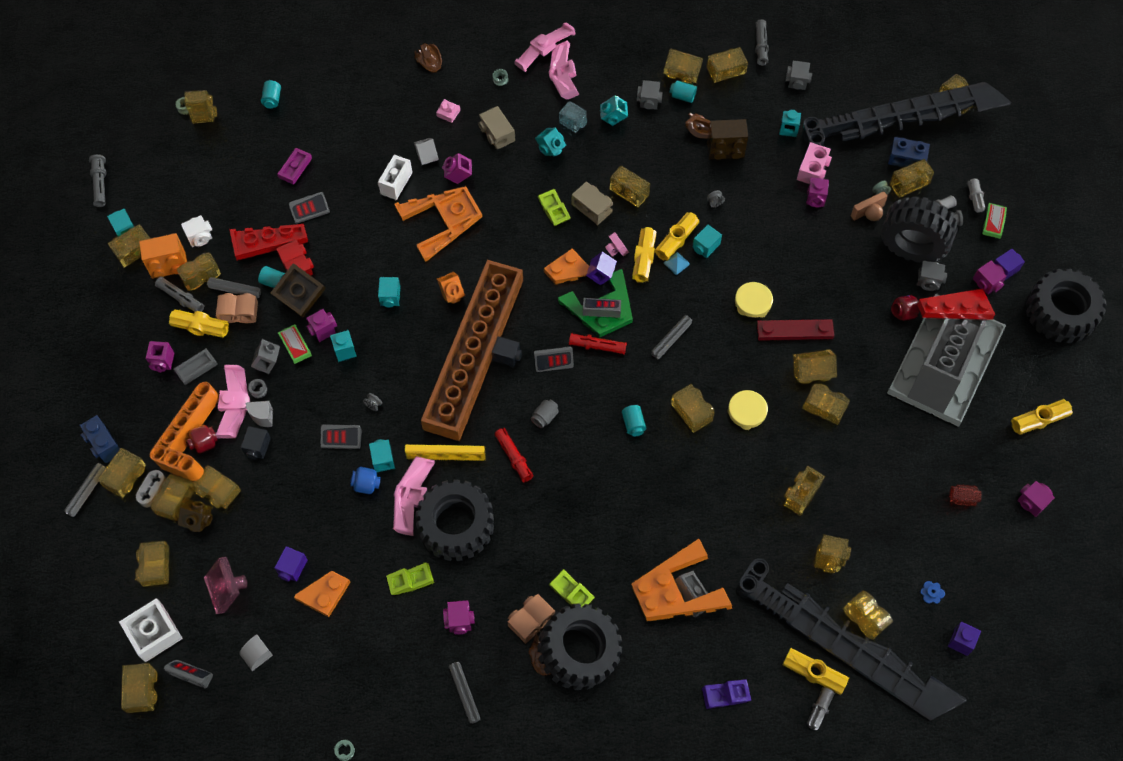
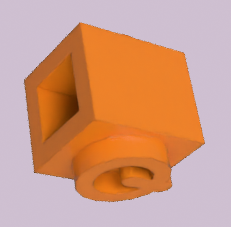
[437,272,465,303]

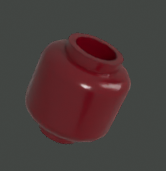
[891,295,920,321]
[186,425,218,454]

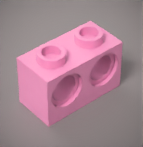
[797,142,832,184]

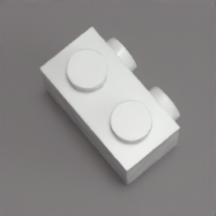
[378,155,412,200]

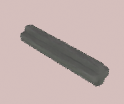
[207,277,261,298]
[651,315,692,359]
[64,463,106,517]
[449,662,480,723]

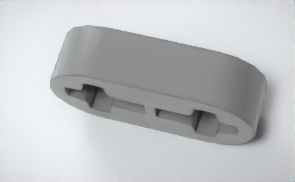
[136,470,166,507]

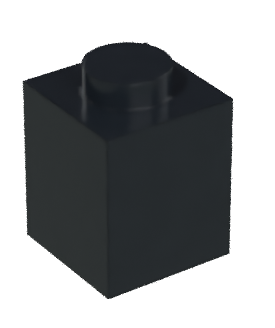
[492,336,522,367]
[241,426,271,459]

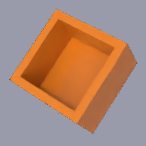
[139,233,189,279]

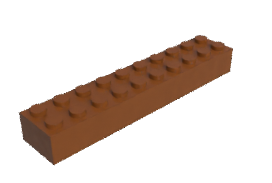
[421,260,523,441]

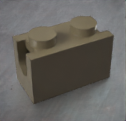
[478,106,515,149]
[572,181,613,225]

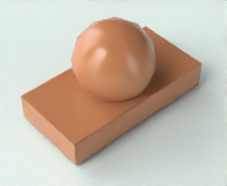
[851,192,888,221]

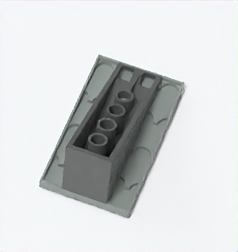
[887,294,1006,427]

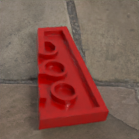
[229,224,308,260]
[917,289,995,320]

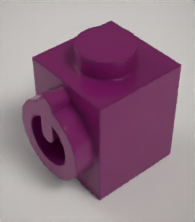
[442,153,472,184]
[806,177,829,207]
[973,260,1006,294]
[306,309,337,342]
[146,341,174,373]
[1018,481,1055,517]
[443,600,475,634]

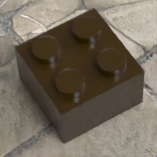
[707,119,748,160]
[271,263,326,318]

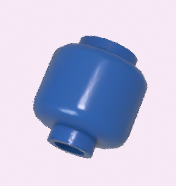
[350,467,380,494]

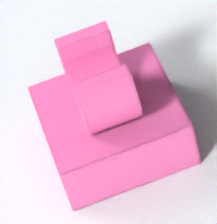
[436,99,460,123]
[605,233,629,256]

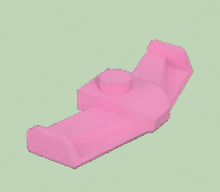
[514,23,575,72]
[549,41,579,99]
[216,365,250,438]
[393,456,435,536]

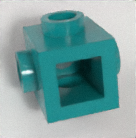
[600,95,628,126]
[535,128,566,156]

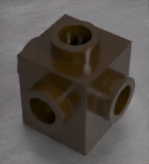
[178,500,212,532]

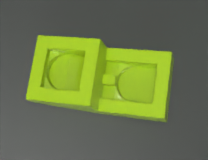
[538,189,571,226]
[386,563,434,595]
[549,569,595,607]

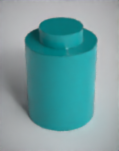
[261,80,281,109]
[670,80,697,103]
[258,266,285,288]
[622,405,646,436]

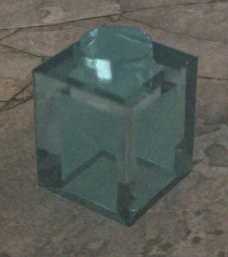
[559,101,587,132]

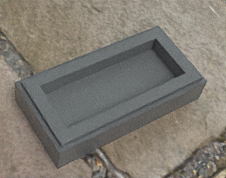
[174,349,218,385]

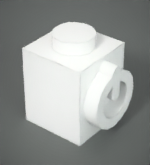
[181,216,212,247]

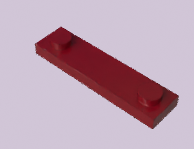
[757,319,834,340]

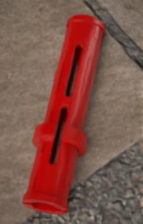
[569,333,627,355]
[494,428,533,482]

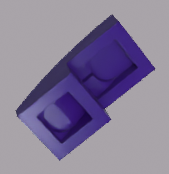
[702,679,751,709]

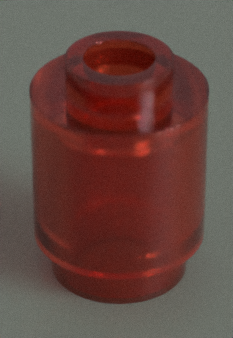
[950,484,981,506]

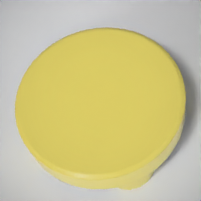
[735,282,773,318]
[728,390,768,430]

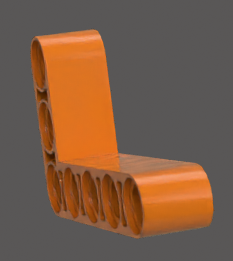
[150,382,219,481]

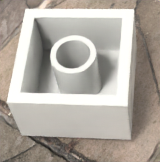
[119,598,183,662]

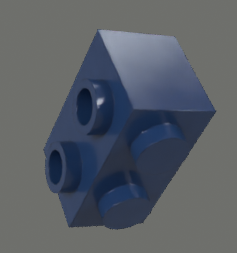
[888,137,930,171]
[80,415,122,464]

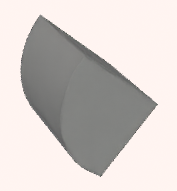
[414,138,439,165]
[246,401,273,427]
[240,634,273,671]

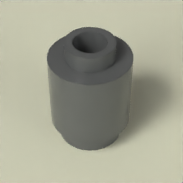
[531,400,559,428]

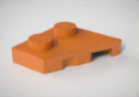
[544,249,589,284]
[294,571,350,617]

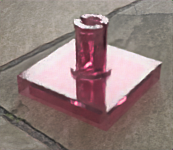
[204,557,247,614]

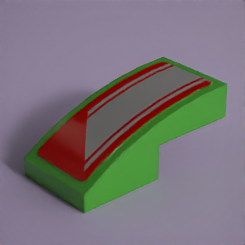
[982,203,1007,239]
[278,325,312,364]

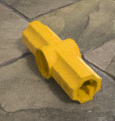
[655,212,699,261]
[632,227,656,283]
[169,309,229,338]
[1011,399,1073,435]
[783,648,849,695]

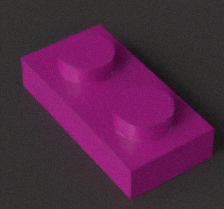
[278,148,312,184]

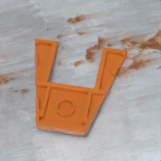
[394,186,482,262]
[631,539,732,621]

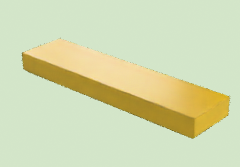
[405,445,485,461]

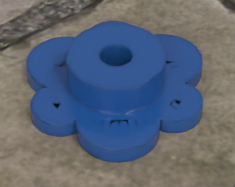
[920,581,945,604]

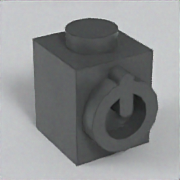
[786,61,812,90]
[637,80,662,109]
[917,261,947,291]
[251,339,280,374]

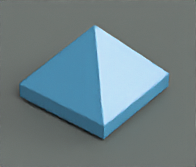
[664,252,690,275]

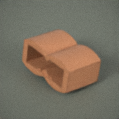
[216,293,258,323]
[508,594,555,644]

